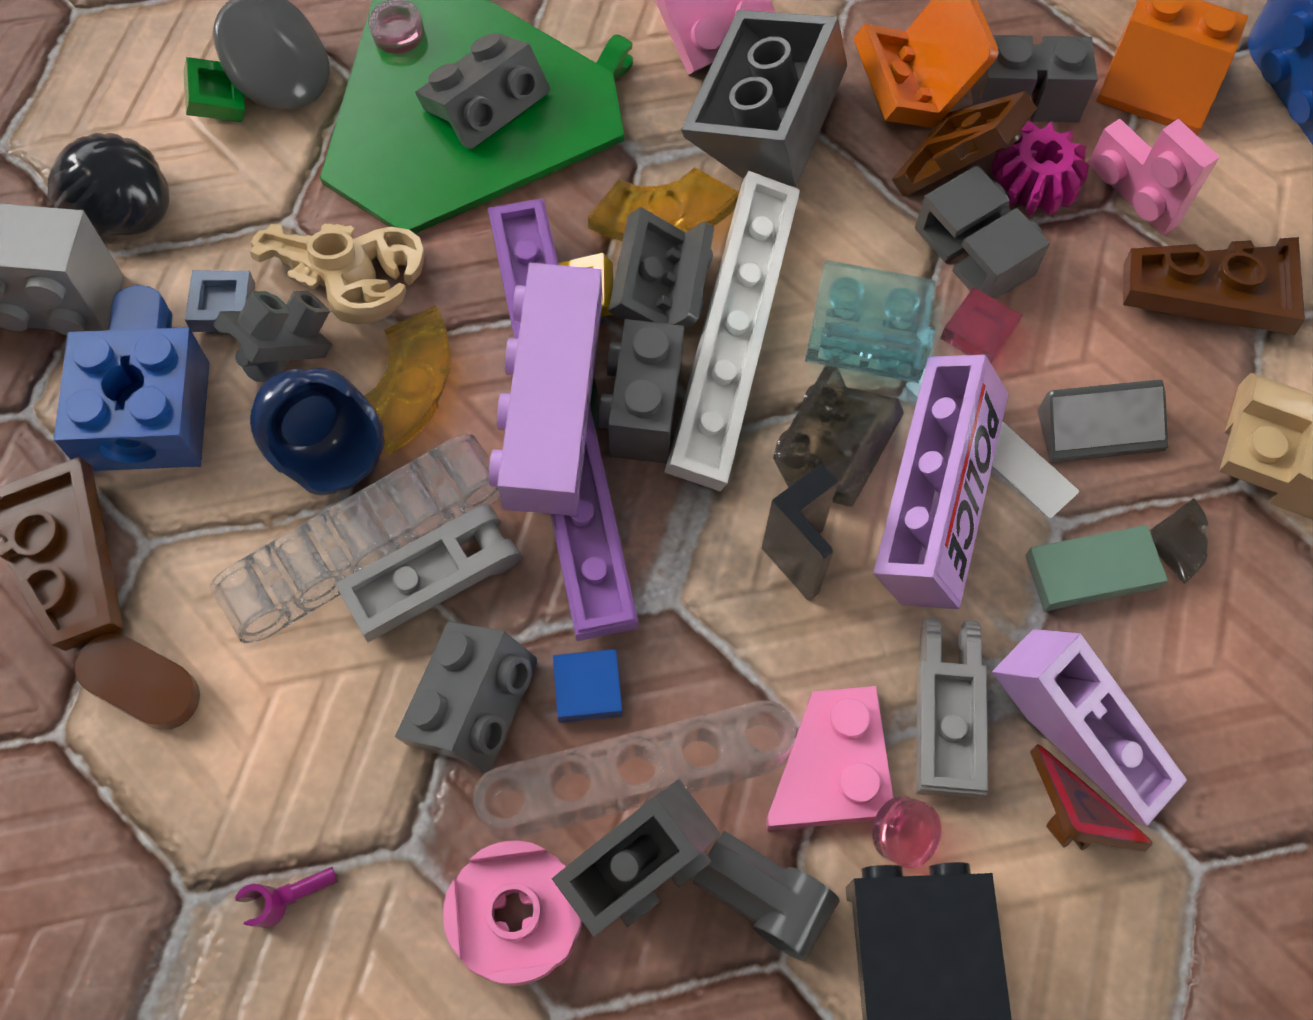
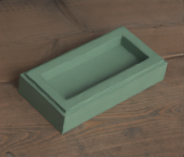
[1025,525,1168,611]

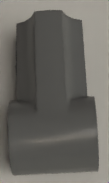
[693,831,840,961]

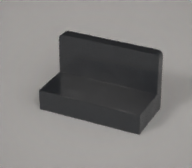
[762,463,839,601]

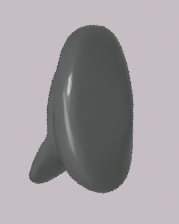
[213,0,330,110]

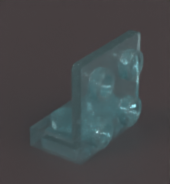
[805,260,936,383]

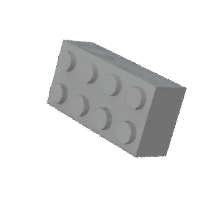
[0,203,124,335]

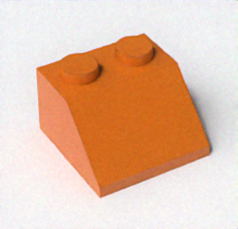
[1096,0,1248,136]

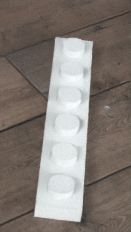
[664,171,800,491]

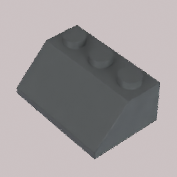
[681,10,848,187]

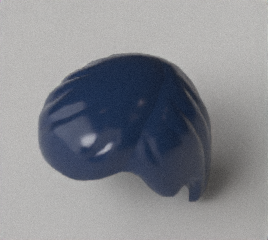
[250,368,385,496]

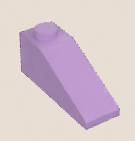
[992,629,1187,826]

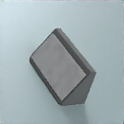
[1037,380,1168,463]

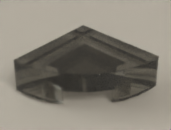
[1149,498,1208,584]

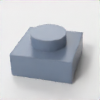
[185,270,255,332]

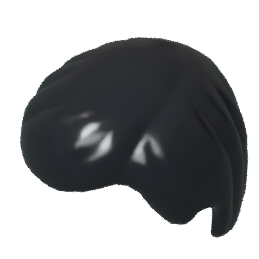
[47,132,170,237]

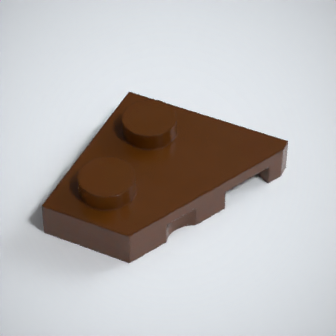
[891,91,1037,196]

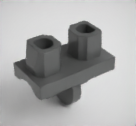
[213,291,332,382]

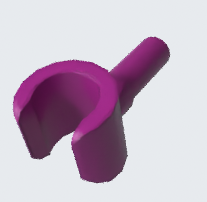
[235,867,338,928]

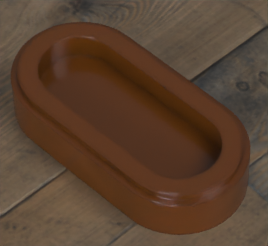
[75,633,200,730]

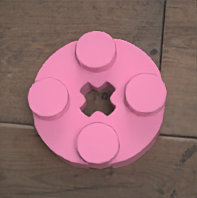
[443,840,582,986]

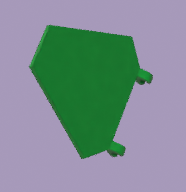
[320,0,633,234]

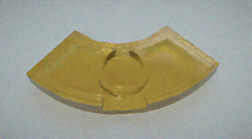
[588,167,739,241]
[364,305,451,455]

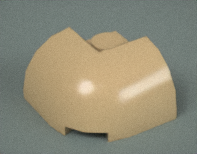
[1219,373,1313,519]

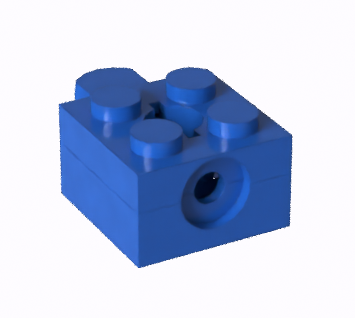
[54,285,210,471]

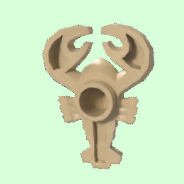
[250,223,425,325]

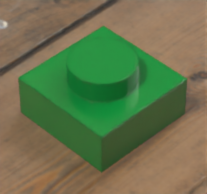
[183,57,245,122]

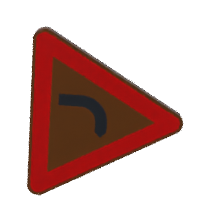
[1030,744,1153,852]

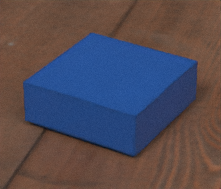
[553,649,622,723]

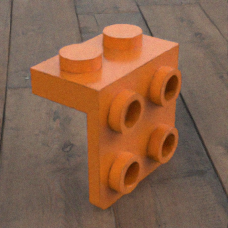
[853,0,998,128]

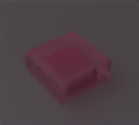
[940,287,1023,364]

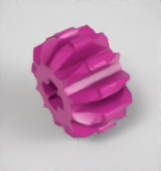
[991,121,1089,217]

